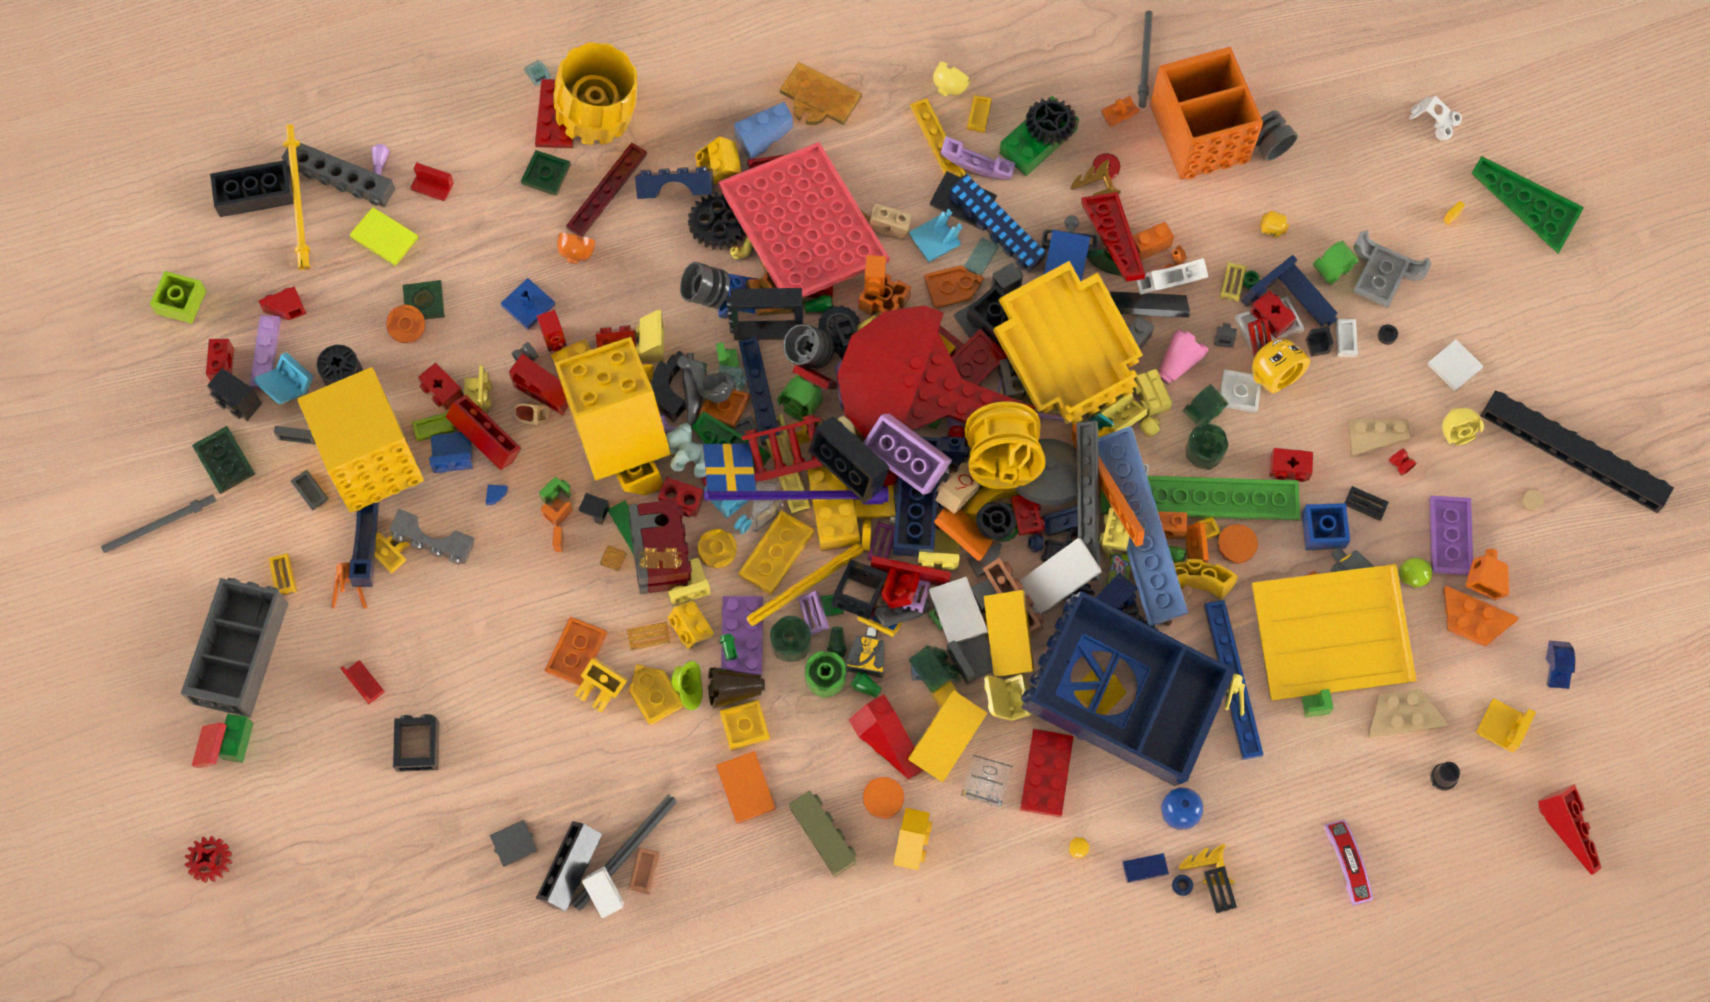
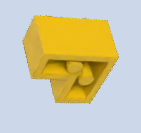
[894,808,933,870]

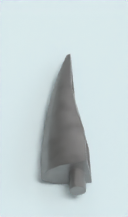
[682,353,707,430]

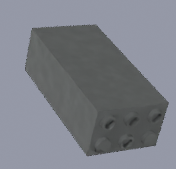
[181,577,288,718]

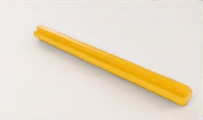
[747,543,864,626]

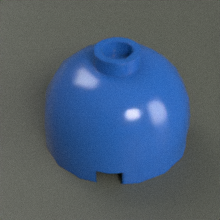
[1161,787,1203,830]

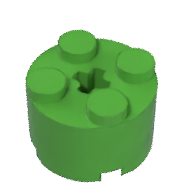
[1313,240,1359,285]
[777,375,823,421]
[805,651,846,698]

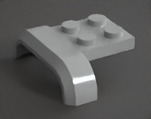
[1353,230,1431,308]

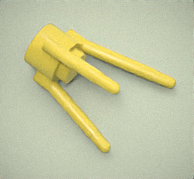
[1225,674,1245,716]

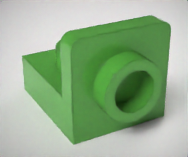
[716,342,739,371]
[539,476,571,504]

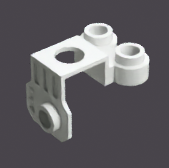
[1409,96,1462,141]

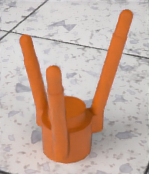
[331,562,367,609]

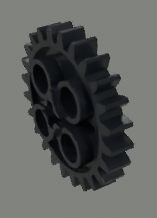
[688,192,746,250]

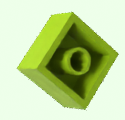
[150,271,207,324]

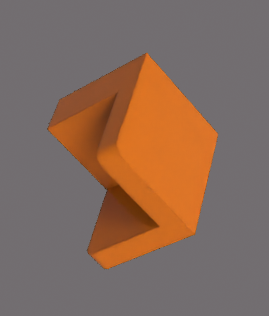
[540,498,573,526]

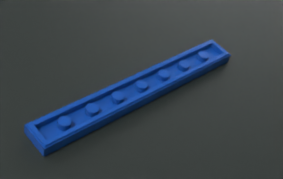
[1204,600,1264,760]

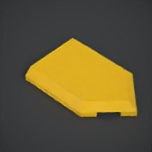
[629,664,684,725]

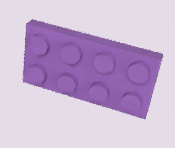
[1429,495,1473,575]
[721,596,763,676]

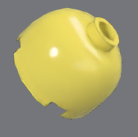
[933,62,971,97]
[1442,408,1484,446]

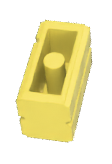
[1133,369,1172,416]

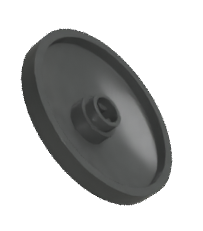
[1015,439,1078,505]

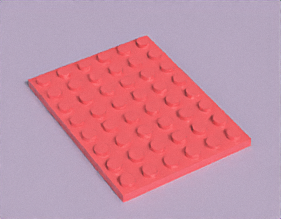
[718,142,890,298]

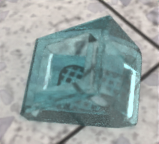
[524,60,550,86]

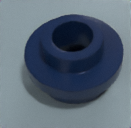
[1028,533,1044,553]
[1172,875,1193,896]

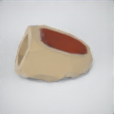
[514,402,549,425]

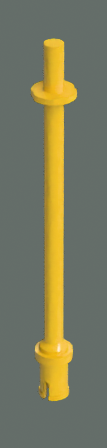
[283,124,311,270]

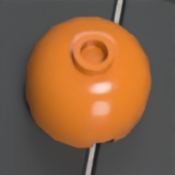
[557,233,596,264]

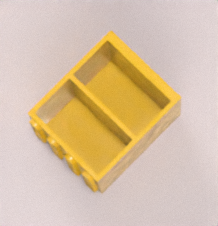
[554,337,671,481]
[297,367,424,513]

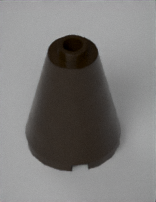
[708,667,765,708]

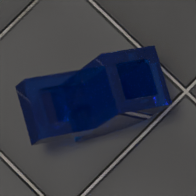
[1546,640,1576,689]

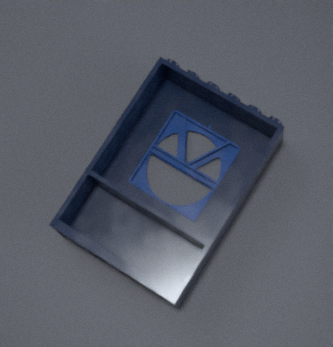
[1021,591,1235,786]

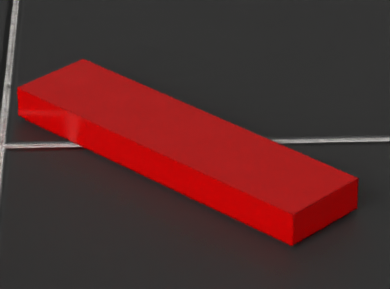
[871,556,951,586]

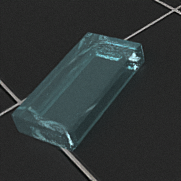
[964,237,999,276]

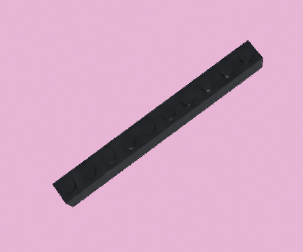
[1480,390,1674,513]

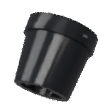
[1430,762,1460,791]

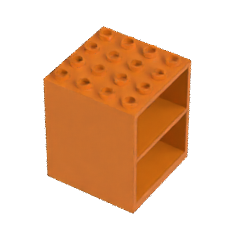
[1150,46,1263,180]

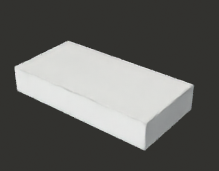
[1335,319,1358,357]

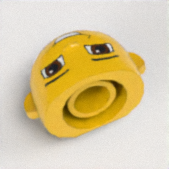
[1252,338,1310,393]

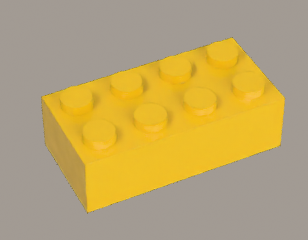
[807,467,860,551]

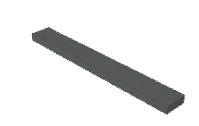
[1077,421,1100,581]

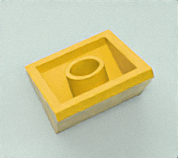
[1074,667,1127,715]

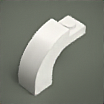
[1137,258,1208,295]

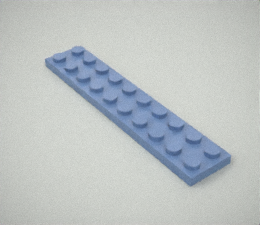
[1098,426,1189,626]

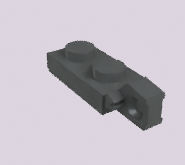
[875,598,930,627]

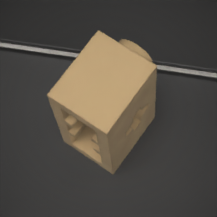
[868,203,912,240]

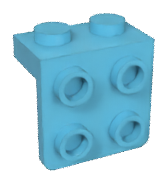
[254,352,314,404]

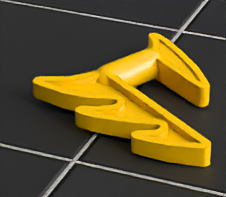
[1178,844,1234,885]

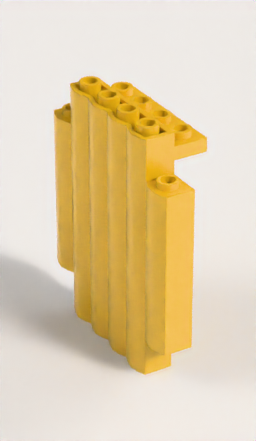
[993,261,1143,425]

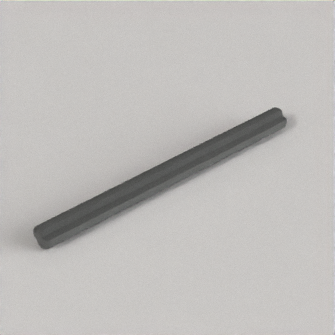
[572,794,677,911]

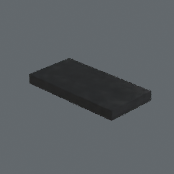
[1110,291,1190,318]

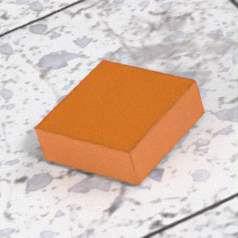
[552,526,564,552]

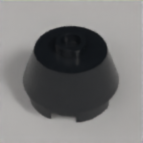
[976,502,1016,540]

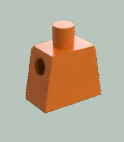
[1465,549,1509,600]

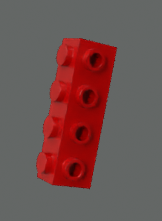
[446,395,521,470]

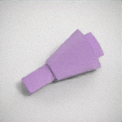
[371,144,390,175]

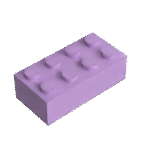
[863,414,952,495]

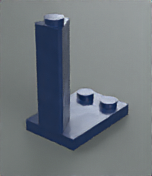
[1241,255,1338,327]

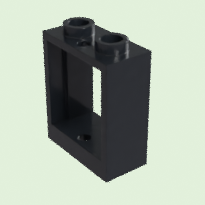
[831,559,888,619]
[393,714,439,772]

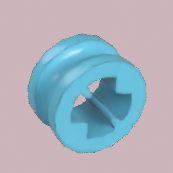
[734,514,753,534]

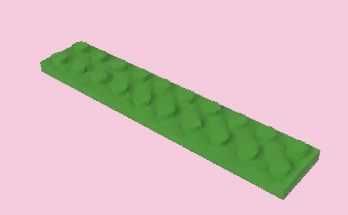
[1100,476,1300,521]

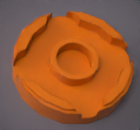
[386,304,426,344]
[1217,524,1258,564]
[863,777,904,819]

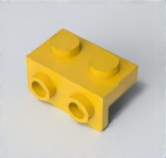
[667,601,714,650]

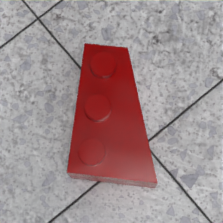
[509,354,568,415]

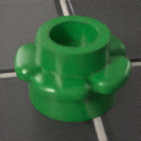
[1243,271,1260,289]

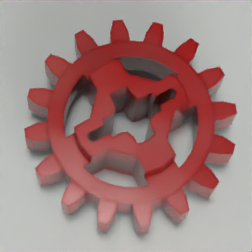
[185,836,232,883]

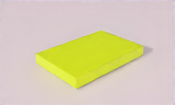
[349,207,419,266]

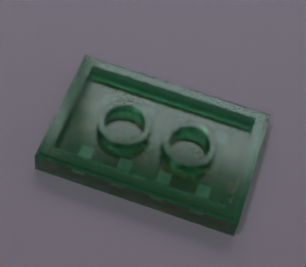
[192,426,255,494]

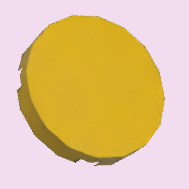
[697,528,737,568]

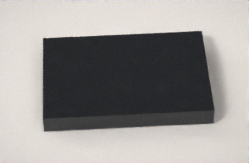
[930,171,997,229]

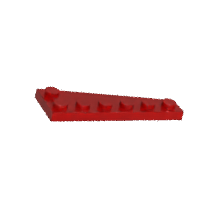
[1081,192,1145,282]

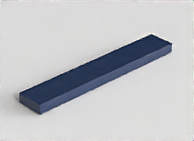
[738,337,780,446]

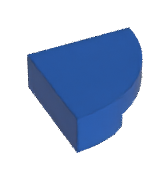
[486,485,508,505]

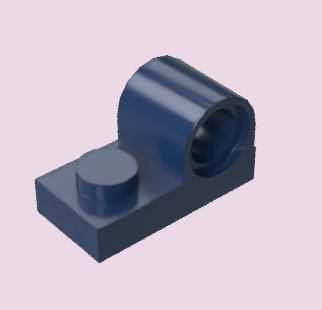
[1043,506,1078,536]

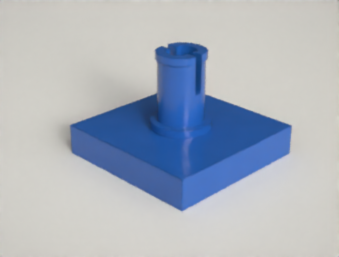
[500,278,555,330]

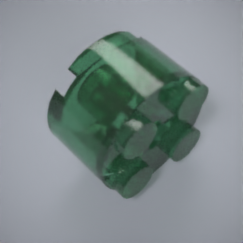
[1182,384,1229,430]
[1186,424,1229,470]
[770,616,811,662]

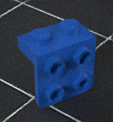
[429,432,473,473]

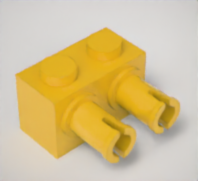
[574,657,629,712]

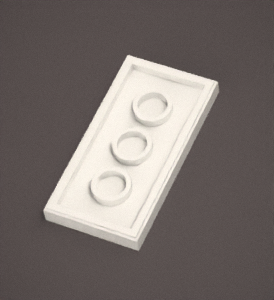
[1020,538,1102,615]

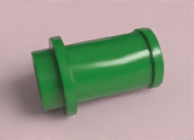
[719,634,738,661]

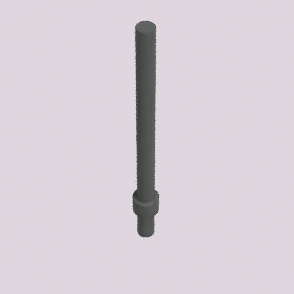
[1138,11,1153,108]
[101,494,217,553]

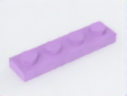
[249,315,281,390]

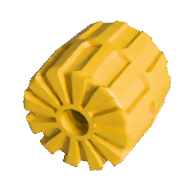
[554,42,638,145]

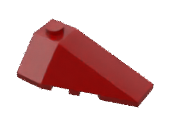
[849,694,924,780]
[1538,784,1602,875]

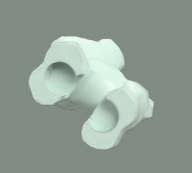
[666,423,706,478]

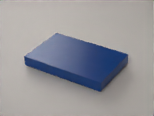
[1044,230,1090,281]

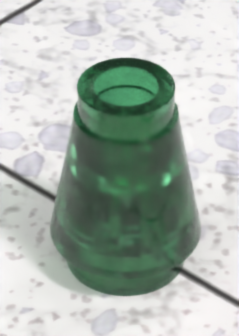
[827,626,847,658]

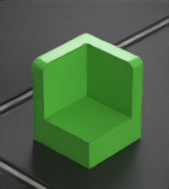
[1302,689,1334,717]

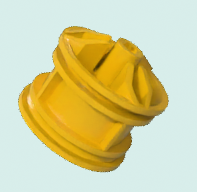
[965,402,1046,489]

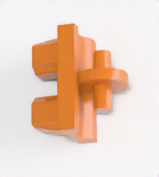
[1101,96,1140,127]

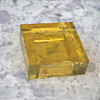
[600,545,627,572]

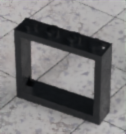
[727,288,803,340]

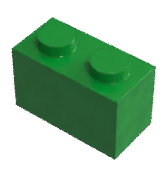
[219,714,254,763]

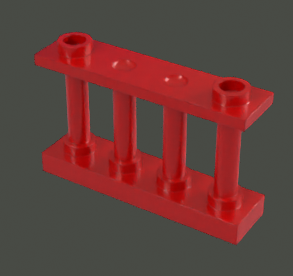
[741,414,824,483]

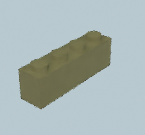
[789,791,857,877]

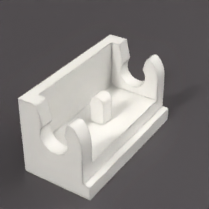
[582,866,624,918]

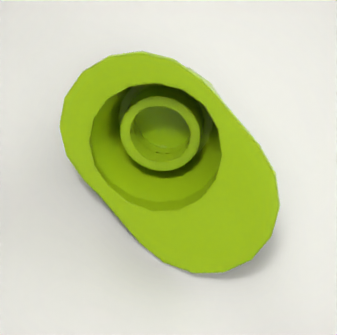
[671,661,703,710]

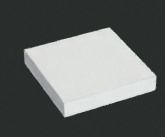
[1427,340,1483,392]
[1218,369,1261,414]

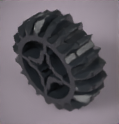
[1025,96,1077,147]

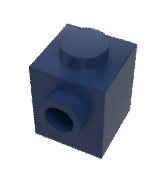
[940,437,969,465]

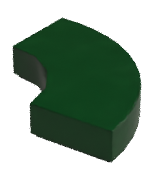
[1086,249,1122,276]

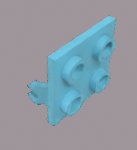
[909,209,962,263]

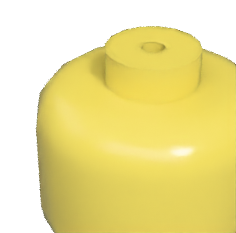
[1139,416,1160,437]

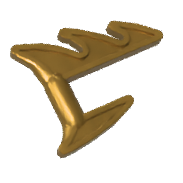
[1071,160,1121,196]

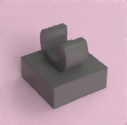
[1214,323,1237,348]

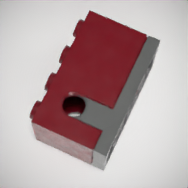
[629,499,692,594]

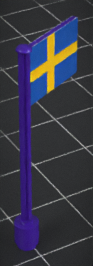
[703,444,889,505]

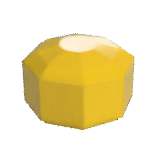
[1069,837,1089,859]

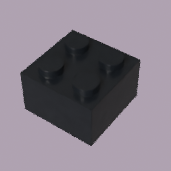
[207,368,262,421]

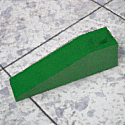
[693,411,771,474]

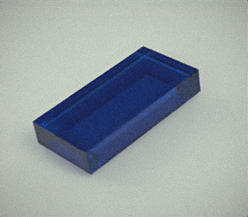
[1122,853,1169,883]

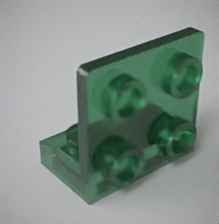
[909,645,961,693]

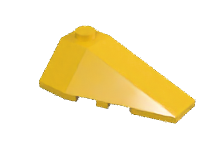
[616,461,663,496]

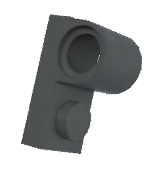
[998,359,1026,401]

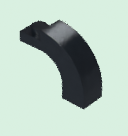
[652,351,686,422]

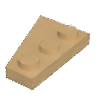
[1348,419,1410,458]

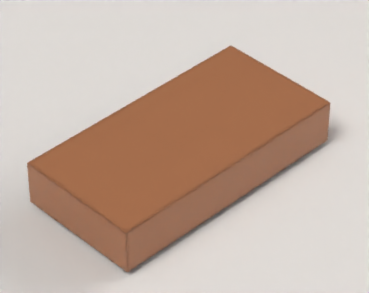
[629,848,660,894]

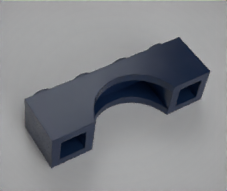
[635,166,715,199]

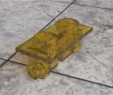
[640,548,681,569]

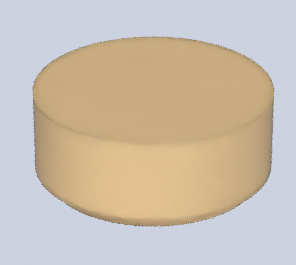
[1522,490,1544,511]

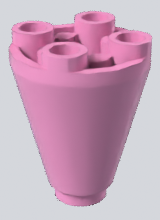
[1158,329,1209,384]

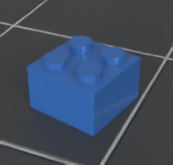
[1301,503,1350,550]

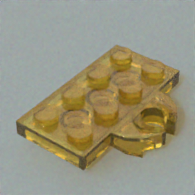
[780,62,862,125]

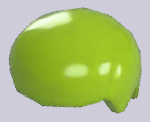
[1399,557,1433,588]

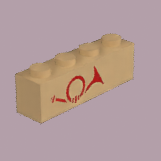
[936,456,983,514]

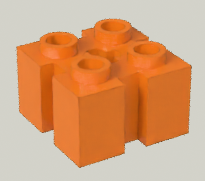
[858,273,911,316]

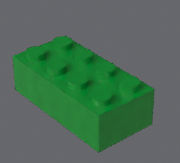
[999,96,1079,176]

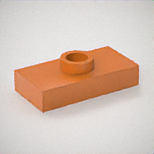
[1185,522,1209,562]

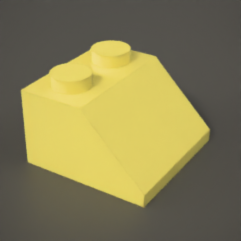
[636,310,664,362]

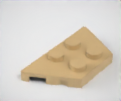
[1368,689,1448,738]

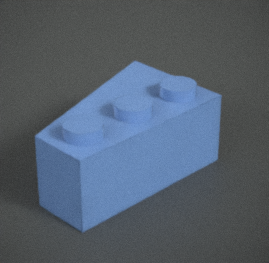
[734,102,793,159]

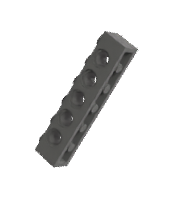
[281,143,395,207]

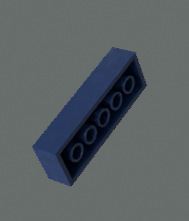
[893,436,941,557]

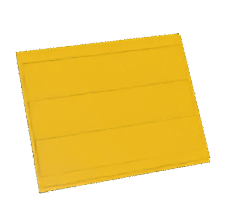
[1252,564,1416,701]

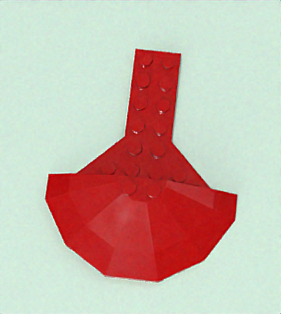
[836,305,1035,439]

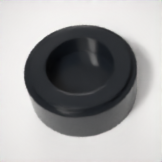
[1378,324,1398,345]

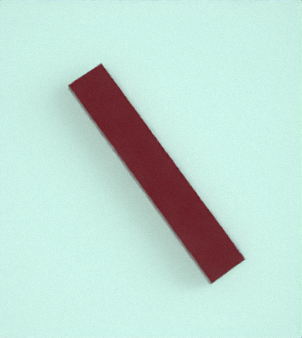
[566,142,647,237]

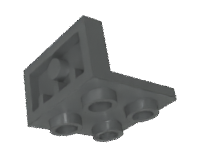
[946,634,993,685]

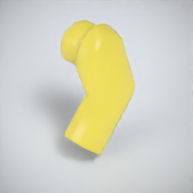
[730,237,753,260]

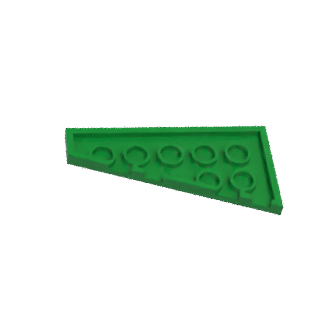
[1471,156,1584,254]

